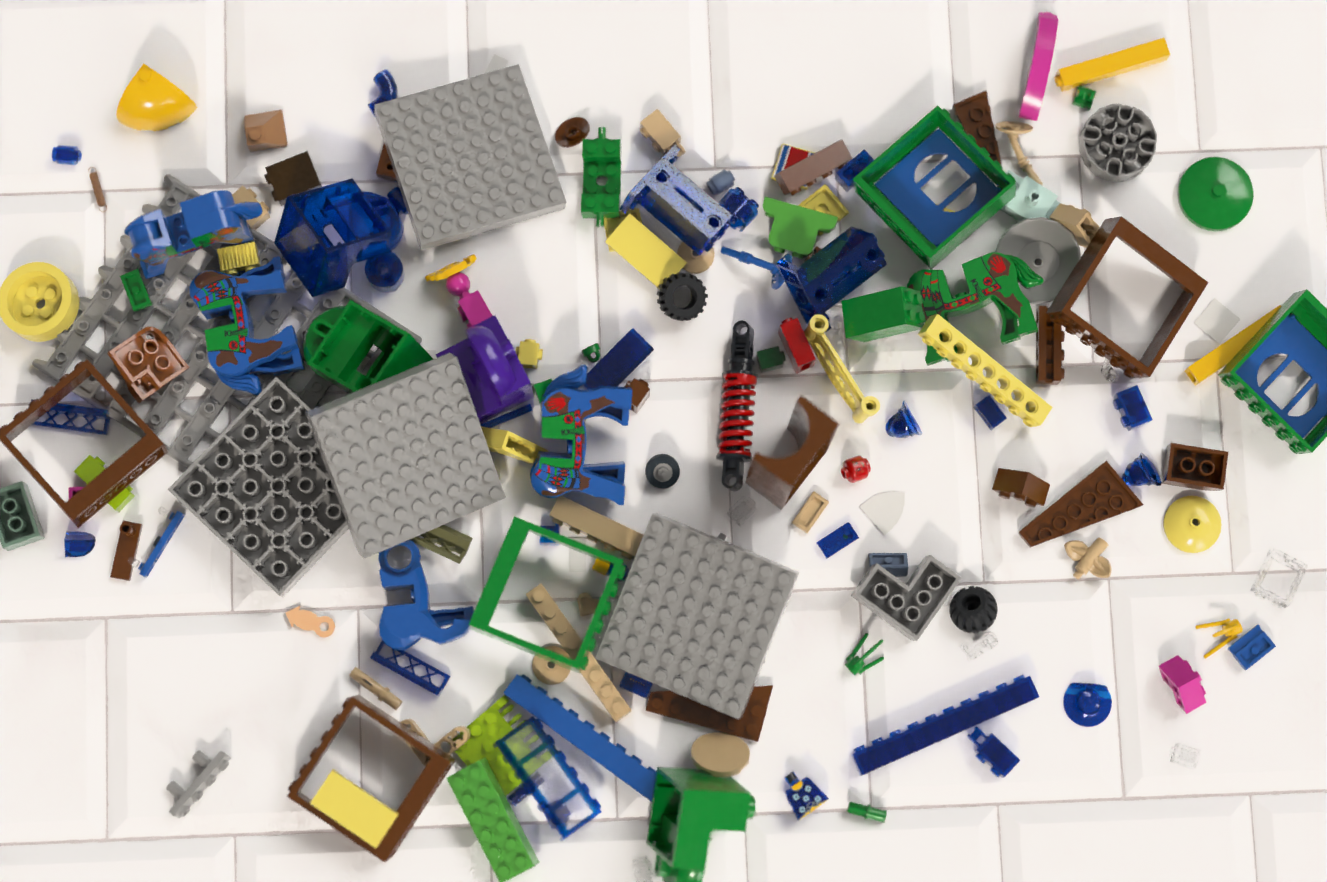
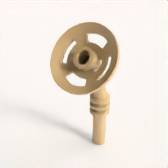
[995,121,1043,185]

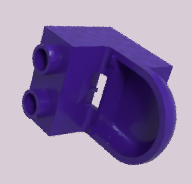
[435,315,534,425]

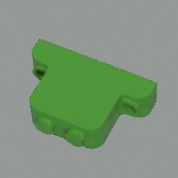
[763,197,838,259]

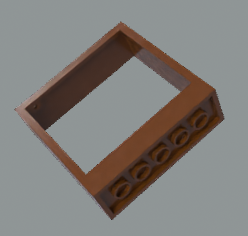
[1046,216,1209,379]
[0,359,168,528]
[287,695,456,863]

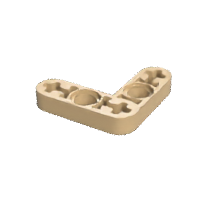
[401,719,470,766]

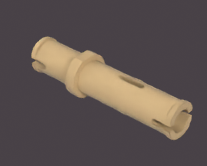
[349,667,403,710]

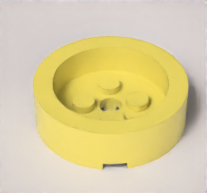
[0,262,79,342]

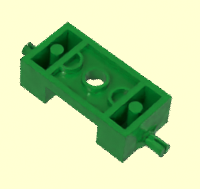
[581,127,622,227]

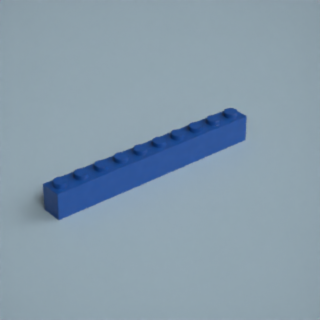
[503,674,657,802]

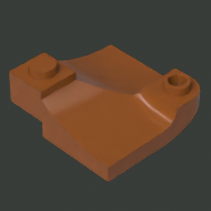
[107,327,189,404]

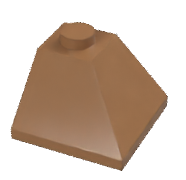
[245,109,288,152]

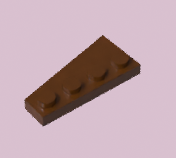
[952,90,1002,164]

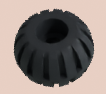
[949,586,998,634]

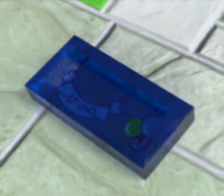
[816,522,859,559]

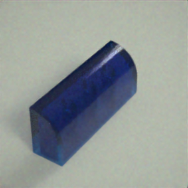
[582,328,654,390]

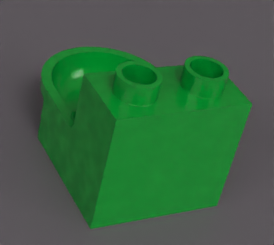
[303,300,433,394]
[646,767,756,882]

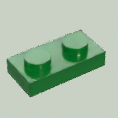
[120,269,152,312]

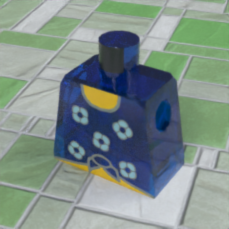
[784,771,829,821]

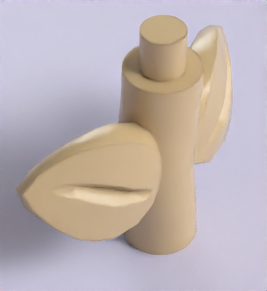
[1064,537,1112,580]

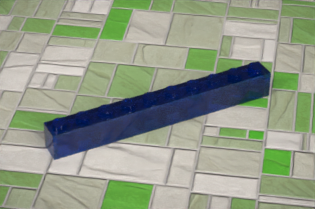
[851,674,1040,776]

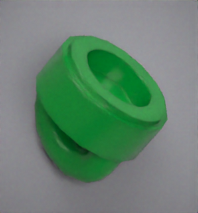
[581,343,601,363]

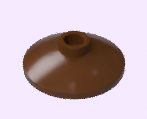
[555,117,590,148]

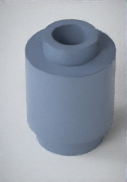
[706,169,735,195]

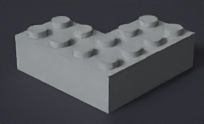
[851,555,961,641]

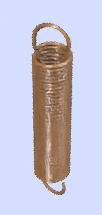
[88,167,107,212]

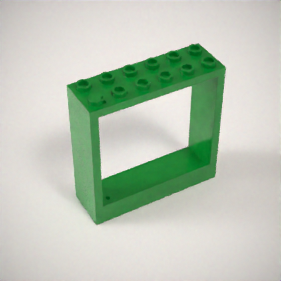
[469,516,626,674]

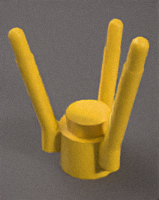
[1195,618,1243,659]

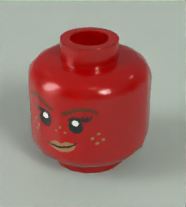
[841,455,871,483]

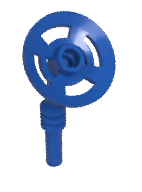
[721,246,792,290]

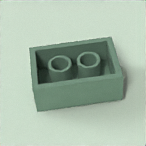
[0,481,45,551]

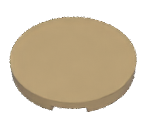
[691,732,750,777]

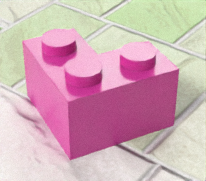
[1158,655,1206,714]

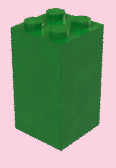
[841,286,925,342]

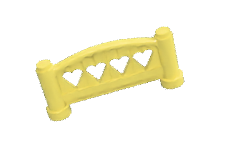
[804,314,880,423]

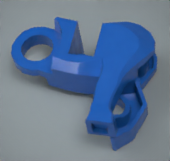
[378,540,474,650]

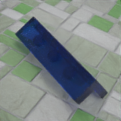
[31,399,111,435]
[370,639,451,697]

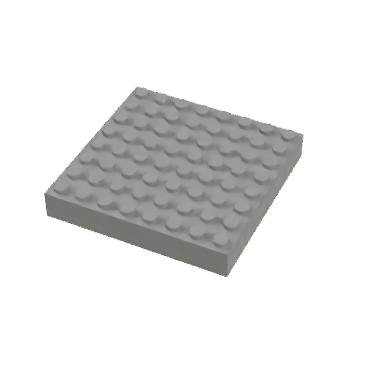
[374,64,567,251]
[305,353,506,559]
[167,377,349,598]
[595,513,800,719]

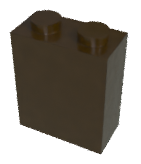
[264,151,323,206]

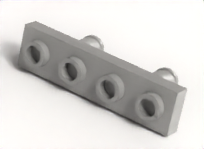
[166,750,232,819]

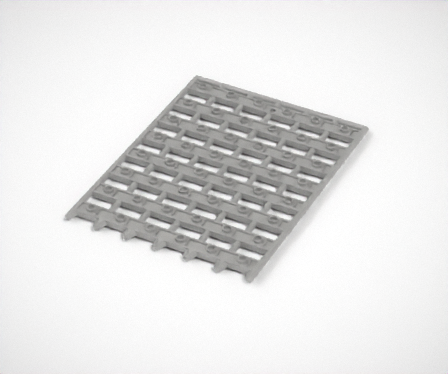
[32,174,422,468]

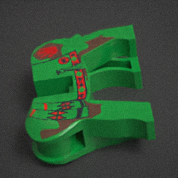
[907,252,1044,366]

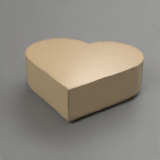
[577,593,599,617]

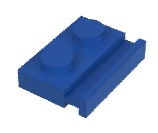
[1227,624,1276,670]

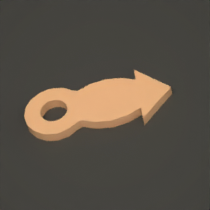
[286,606,335,637]

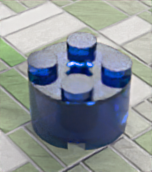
[715,187,759,232]
[364,250,405,292]

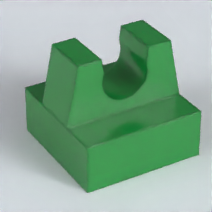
[1072,85,1097,110]

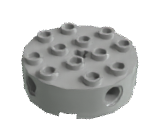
[1079,104,1157,182]

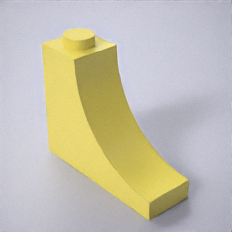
[481,427,548,465]

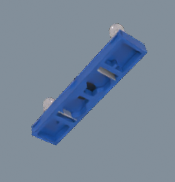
[127,507,185,578]

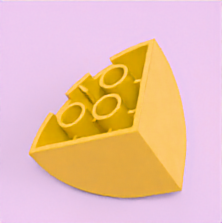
[116,63,198,131]

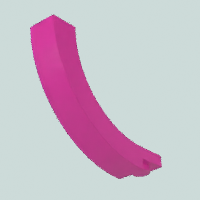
[1019,12,1059,121]

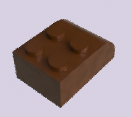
[1162,443,1228,491]

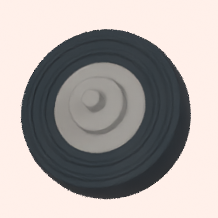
[645,454,680,489]

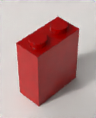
[778,317,816,374]

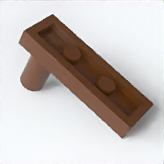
[110,520,143,581]

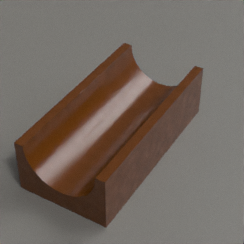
[745,395,840,510]

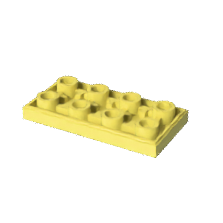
[605,213,687,290]
[310,769,399,848]

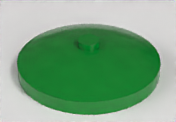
[1177,157,1254,231]

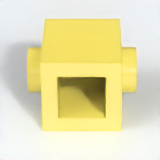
[515,339,543,369]

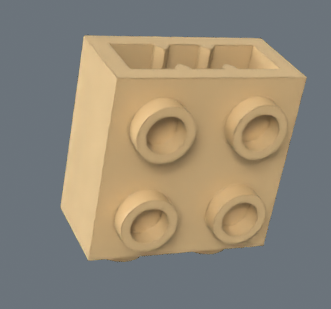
[1049,203,1099,248]

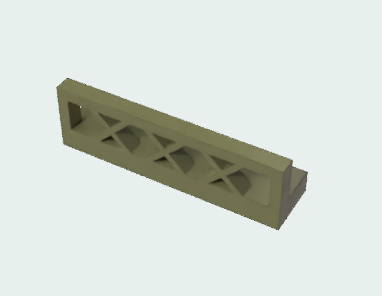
[409,525,473,564]

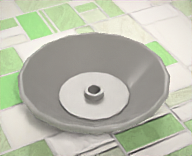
[995,217,1081,304]

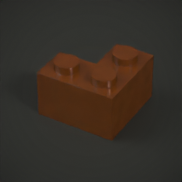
[992,468,1051,508]

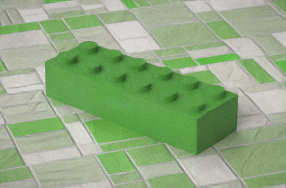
[446,757,540,882]

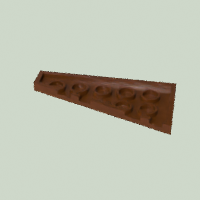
[1018,461,1144,548]
[645,685,773,742]

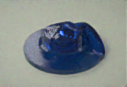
[1063,682,1112,727]

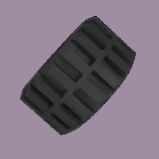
[657,273,708,321]

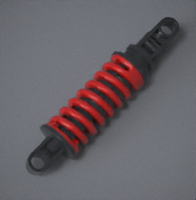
[716,320,758,492]

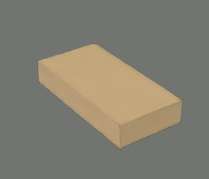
[792,491,829,534]

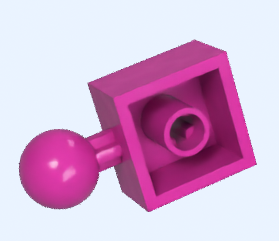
[446,272,493,327]

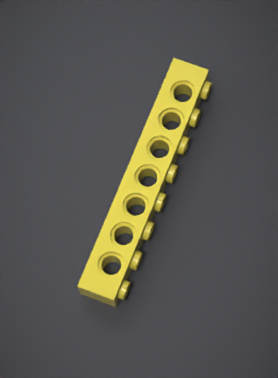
[917,314,1053,427]

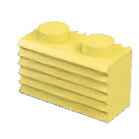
[217,242,261,276]

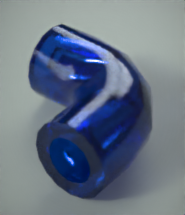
[367,69,398,118]

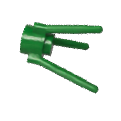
[844,633,884,676]

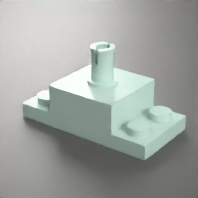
[1000,170,1062,222]

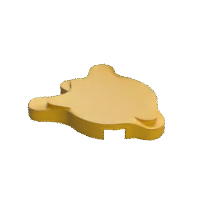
[425,254,477,282]

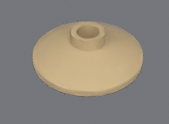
[677,236,715,274]
[532,646,570,685]

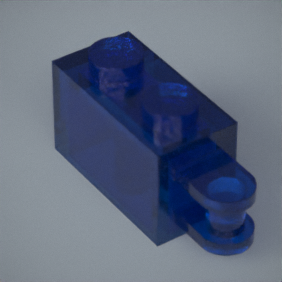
[967,726,1021,778]

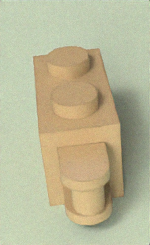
[639,108,686,161]

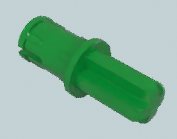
[847,802,887,823]

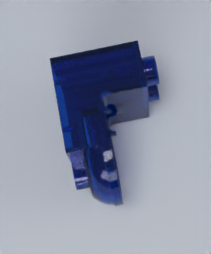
[274,178,404,298]

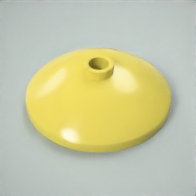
[1163,496,1222,553]

